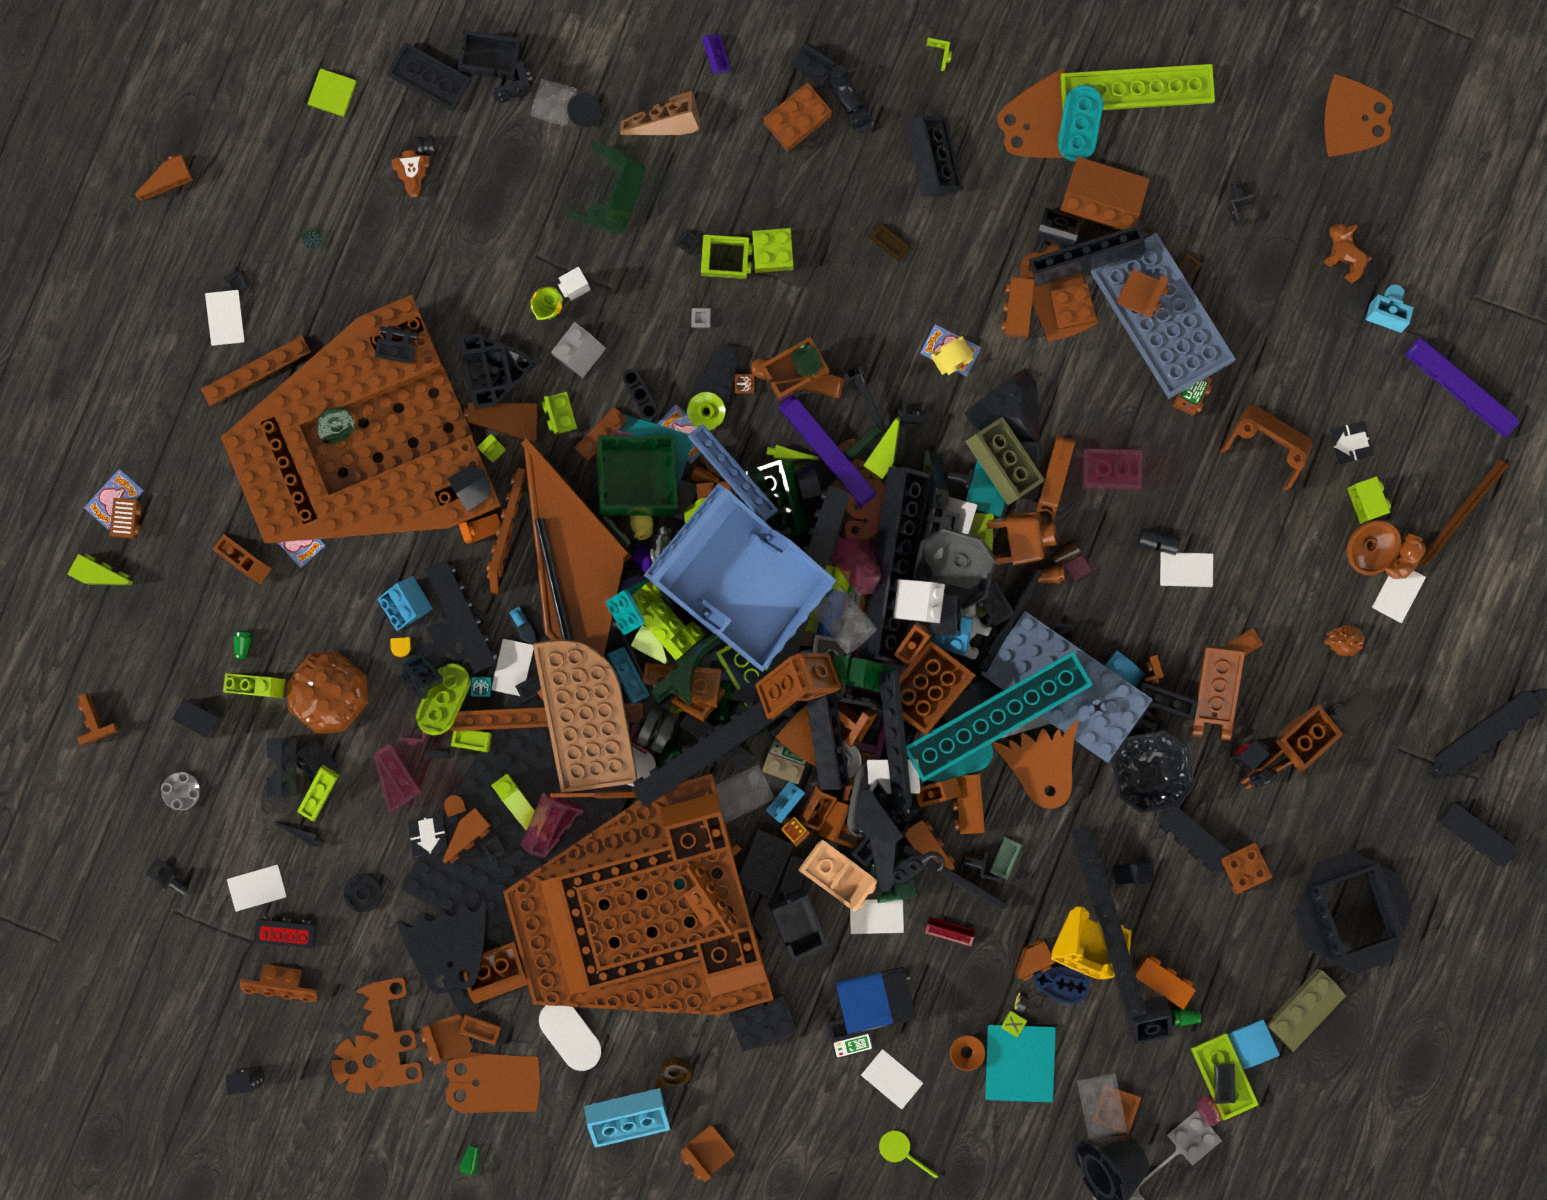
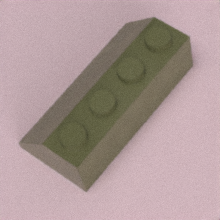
[965,416,1045,505]
[1266,969,1346,1052]

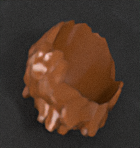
[1324,624,1365,657]

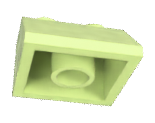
[631,625,669,665]

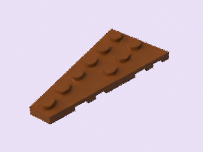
[486,468,526,594]

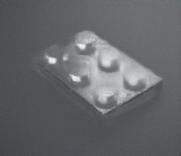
[812,586,877,655]
[716,765,775,823]
[1077,1073,1127,1139]

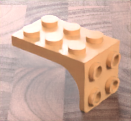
[799,839,877,912]

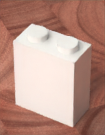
[893,579,945,623]

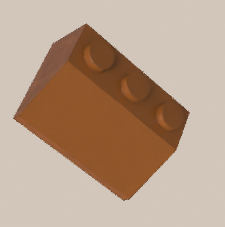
[953,774,985,834]
[462,942,528,1004]

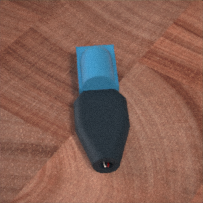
[509,607,538,645]

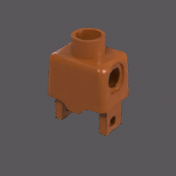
[986,512,1057,566]

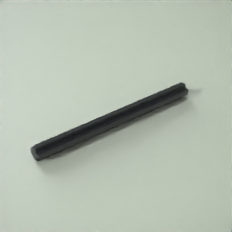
[535,518,573,640]

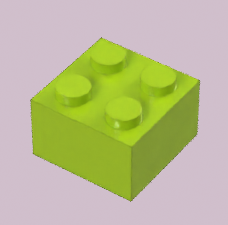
[752,228,793,273]
[1347,476,1391,524]

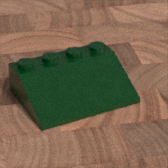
[737,459,810,539]

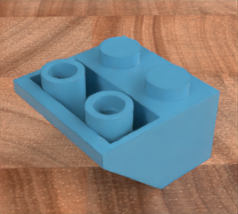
[378,576,433,631]

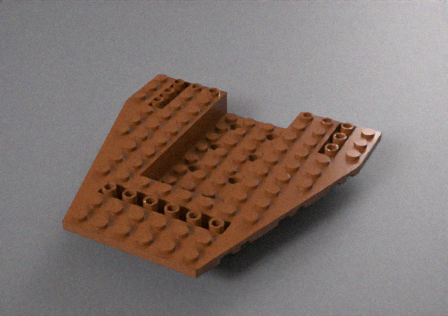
[221,295,501,544]
[504,774,774,1015]

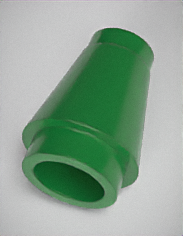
[233,630,252,659]
[1171,1008,1201,1027]
[459,1146,479,1176]

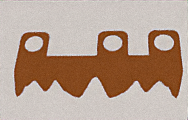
[356,978,423,1087]

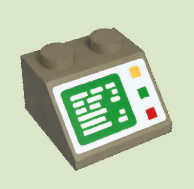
[762,739,806,784]

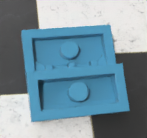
[1227,1019,1279,1070]

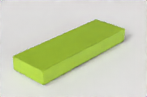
[297,765,339,822]

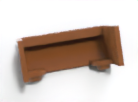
[1219,406,1312,491]

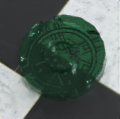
[316,407,355,443]

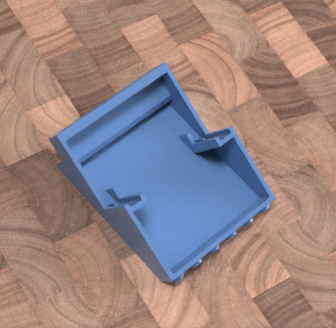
[644,484,836,672]

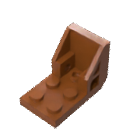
[755,653,842,719]

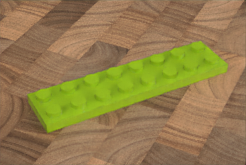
[1060,64,1215,110]

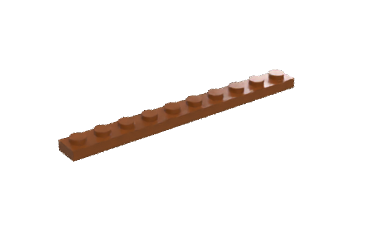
[450,703,644,731]

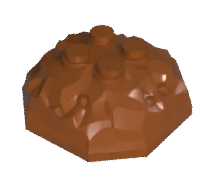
[285,651,369,734]

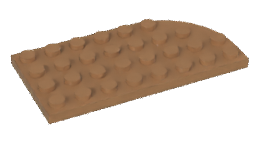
[533,639,638,793]

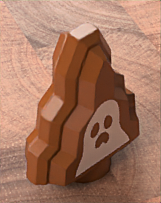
[391,150,430,198]

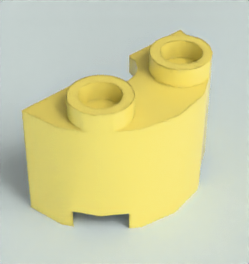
[931,336,974,375]

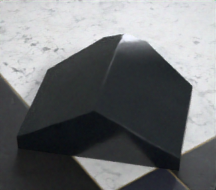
[447,465,490,511]

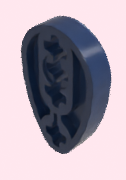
[1033,966,1089,1004]

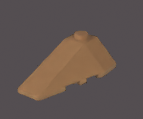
[620,91,700,135]

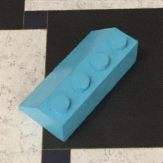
[584,1088,670,1148]

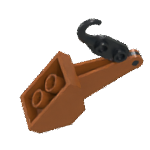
[1241,705,1343,789]

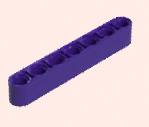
[1405,338,1520,437]
[778,394,876,507]

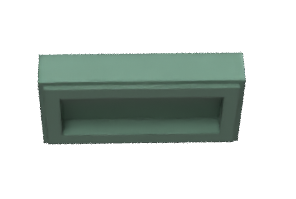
[989,837,1022,880]

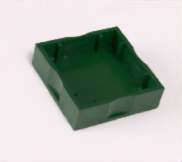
[596,435,678,516]

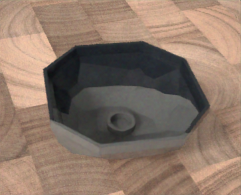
[913,528,996,610]

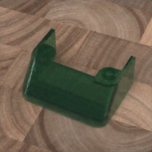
[567,141,645,235]

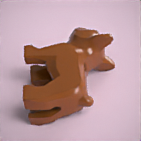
[1323,224,1372,283]

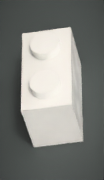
[558,267,591,301]

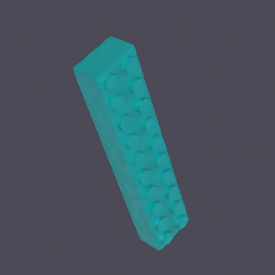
[906,651,1093,782]

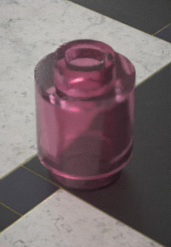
[1196,1096,1222,1127]

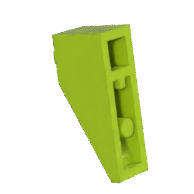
[864,416,901,479]
[491,774,543,832]

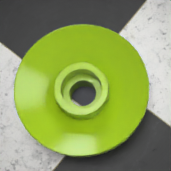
[687,392,725,430]

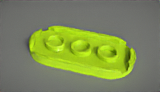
[416,664,471,735]

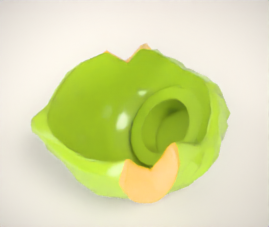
[530,286,563,320]

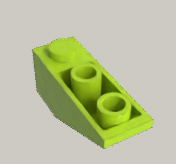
[68,553,133,585]
[223,673,286,698]

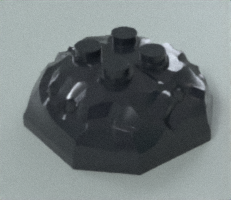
[1111,730,1195,814]

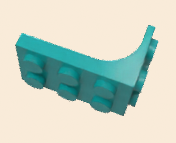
[605,578,671,635]

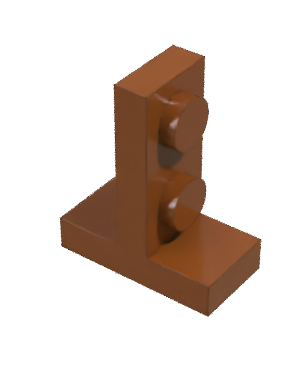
[77,693,120,745]
[837,701,878,747]

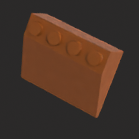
[1060,156,1150,230]
[881,641,976,735]

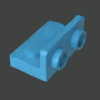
[766,782,805,823]

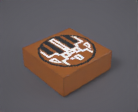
[735,374,754,394]

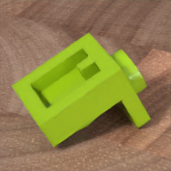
[477,434,506,463]

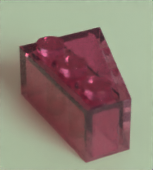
[830,538,881,594]

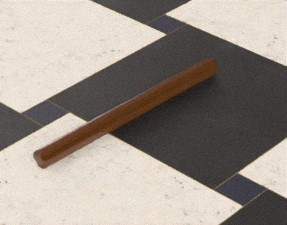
[1419,460,1508,567]

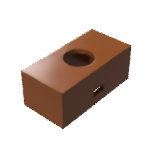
[798,786,837,831]

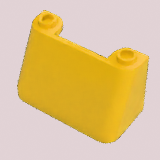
[1051,907,1132,979]

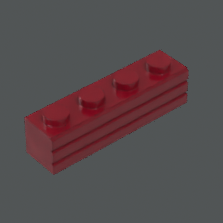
[925,917,975,946]

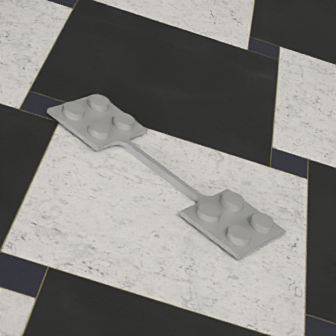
[1093,1110,1222,1200]

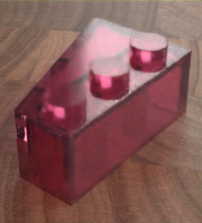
[373,744,424,814]
[521,793,584,858]

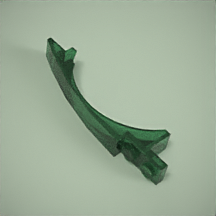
[651,634,723,706]

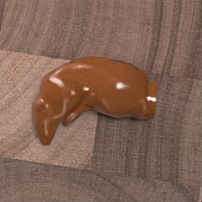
[1385,533,1426,579]

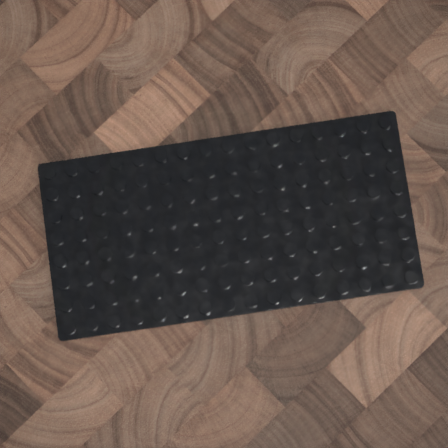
[402,634,667,954]

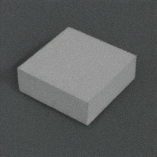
[691,308,711,328]

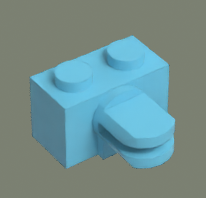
[1366,285,1414,333]

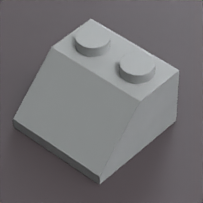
[551,322,606,378]

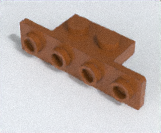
[683,862,740,935]
[239,964,318,1002]

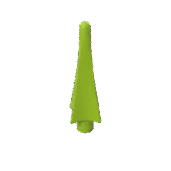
[767,444,819,461]

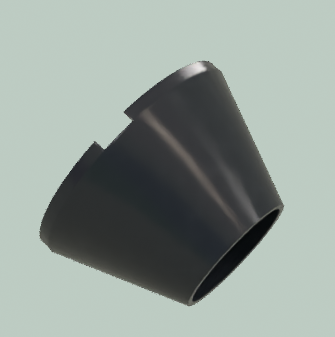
[1074,1135,1149,1200]

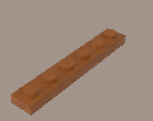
[201,336,312,406]

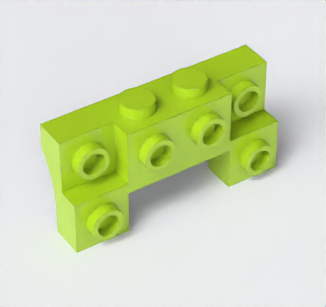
[631,581,705,660]

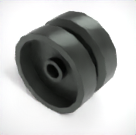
[636,704,679,754]

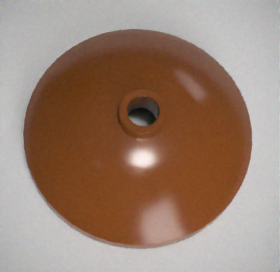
[1347,520,1401,575]

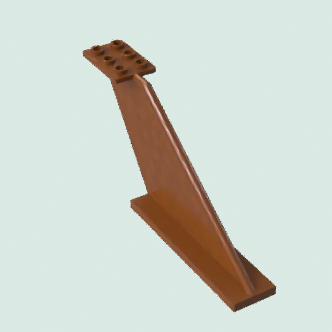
[521,438,633,656]

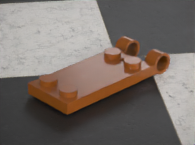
[1191,645,1245,741]

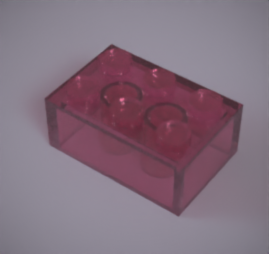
[1081,449,1142,491]

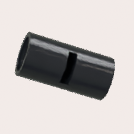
[1138,527,1180,556]

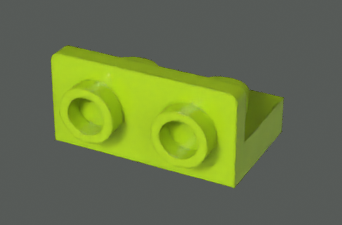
[542,392,577,435]

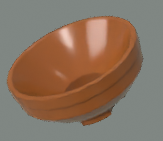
[950,1035,985,1071]

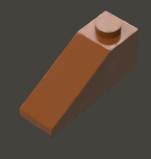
[135,155,193,201]
[213,534,271,584]

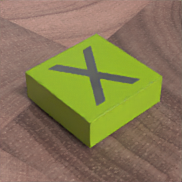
[1001,1011,1027,1038]

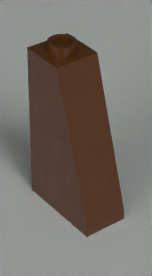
[464,402,539,444]

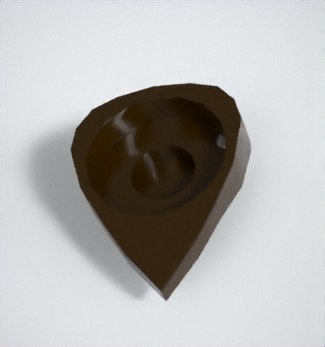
[655,1057,692,1089]

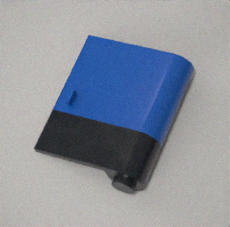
[836,967,916,1035]

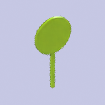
[879,1131,938,1178]

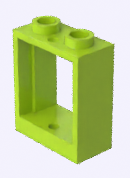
[701,235,753,279]

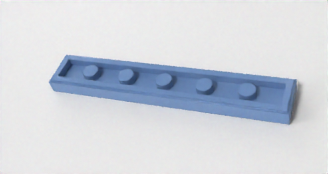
[688,424,778,522]

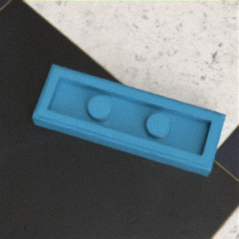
[606,647,650,705]

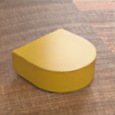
[390,637,411,657]

